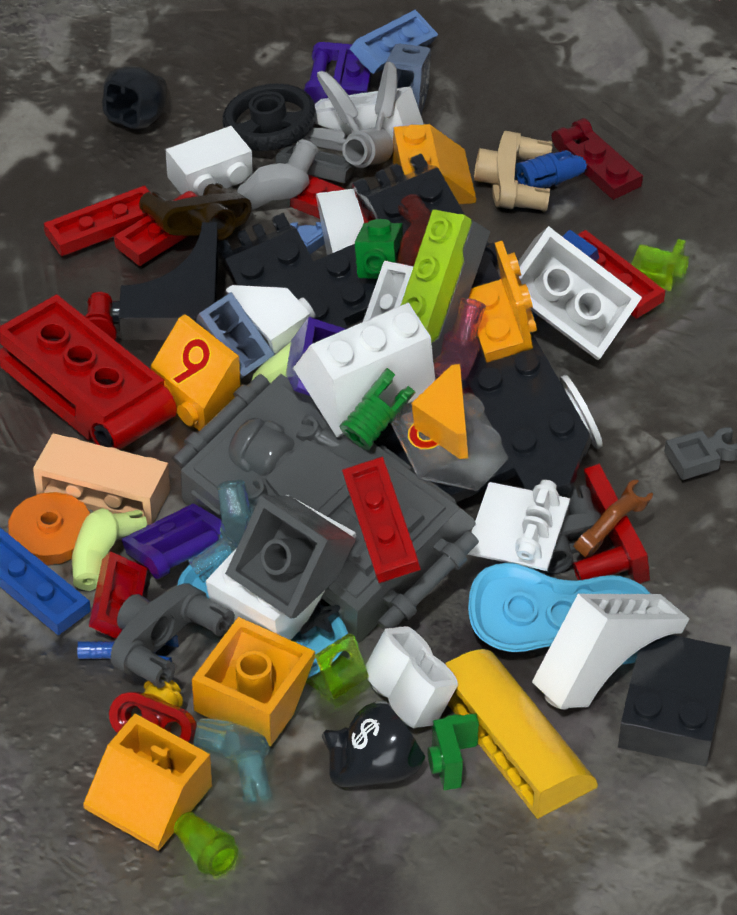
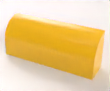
[444,649,598,819]

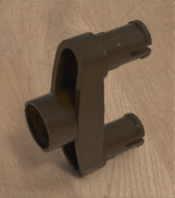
[139,183,252,241]

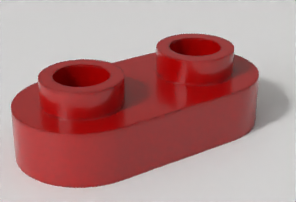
[109,692,197,745]

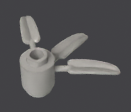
[301,61,397,168]

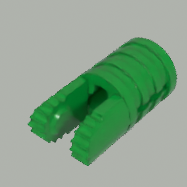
[339,368,416,450]

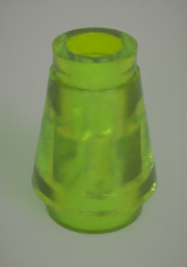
[174,812,238,876]

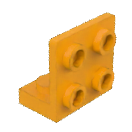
[466,241,537,363]

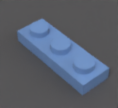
[350,10,439,74]

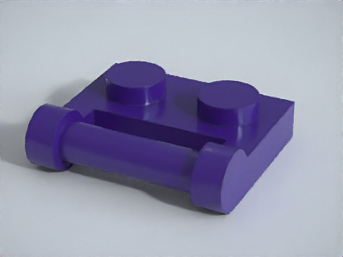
[304,42,372,103]
[122,503,232,579]

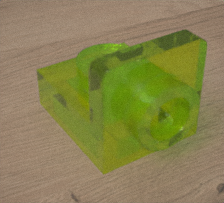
[631,239,689,291]

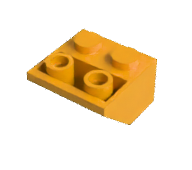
[83,714,212,851]

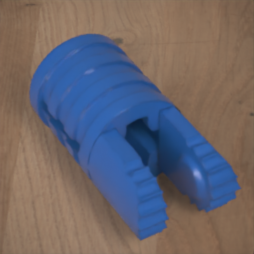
[515,150,588,189]

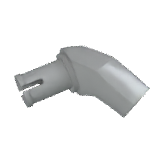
[237,140,319,210]

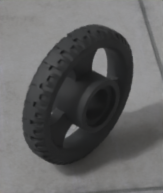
[223,83,316,151]

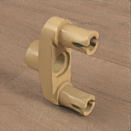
[474,131,552,212]

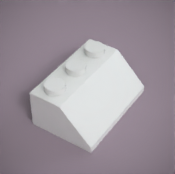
[518,226,642,360]
[293,302,435,438]

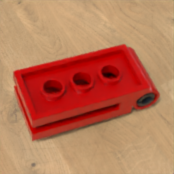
[0,294,177,450]

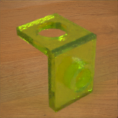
[306,633,369,700]

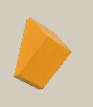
[411,364,468,459]

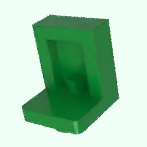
[355,219,404,278]
[427,714,479,790]

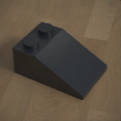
[618,635,731,767]

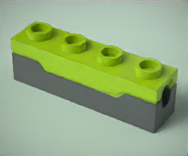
[400,210,490,380]

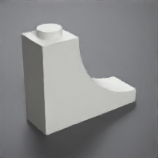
[532,594,690,710]

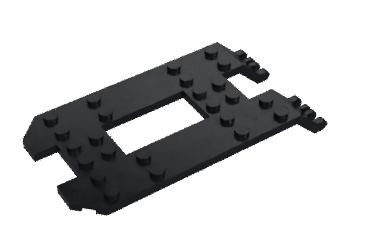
[219,153,591,502]

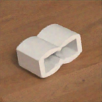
[364,626,458,728]

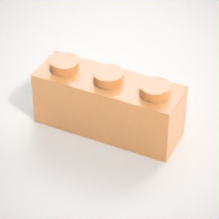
[33,433,170,525]

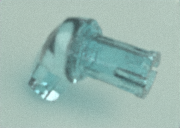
[188,480,252,583]
[194,718,272,802]

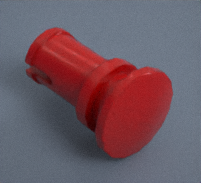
[85,292,117,340]

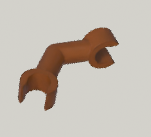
[573,480,653,558]

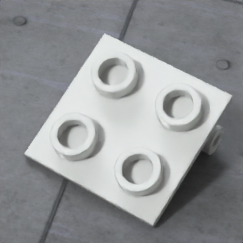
[467,480,570,571]

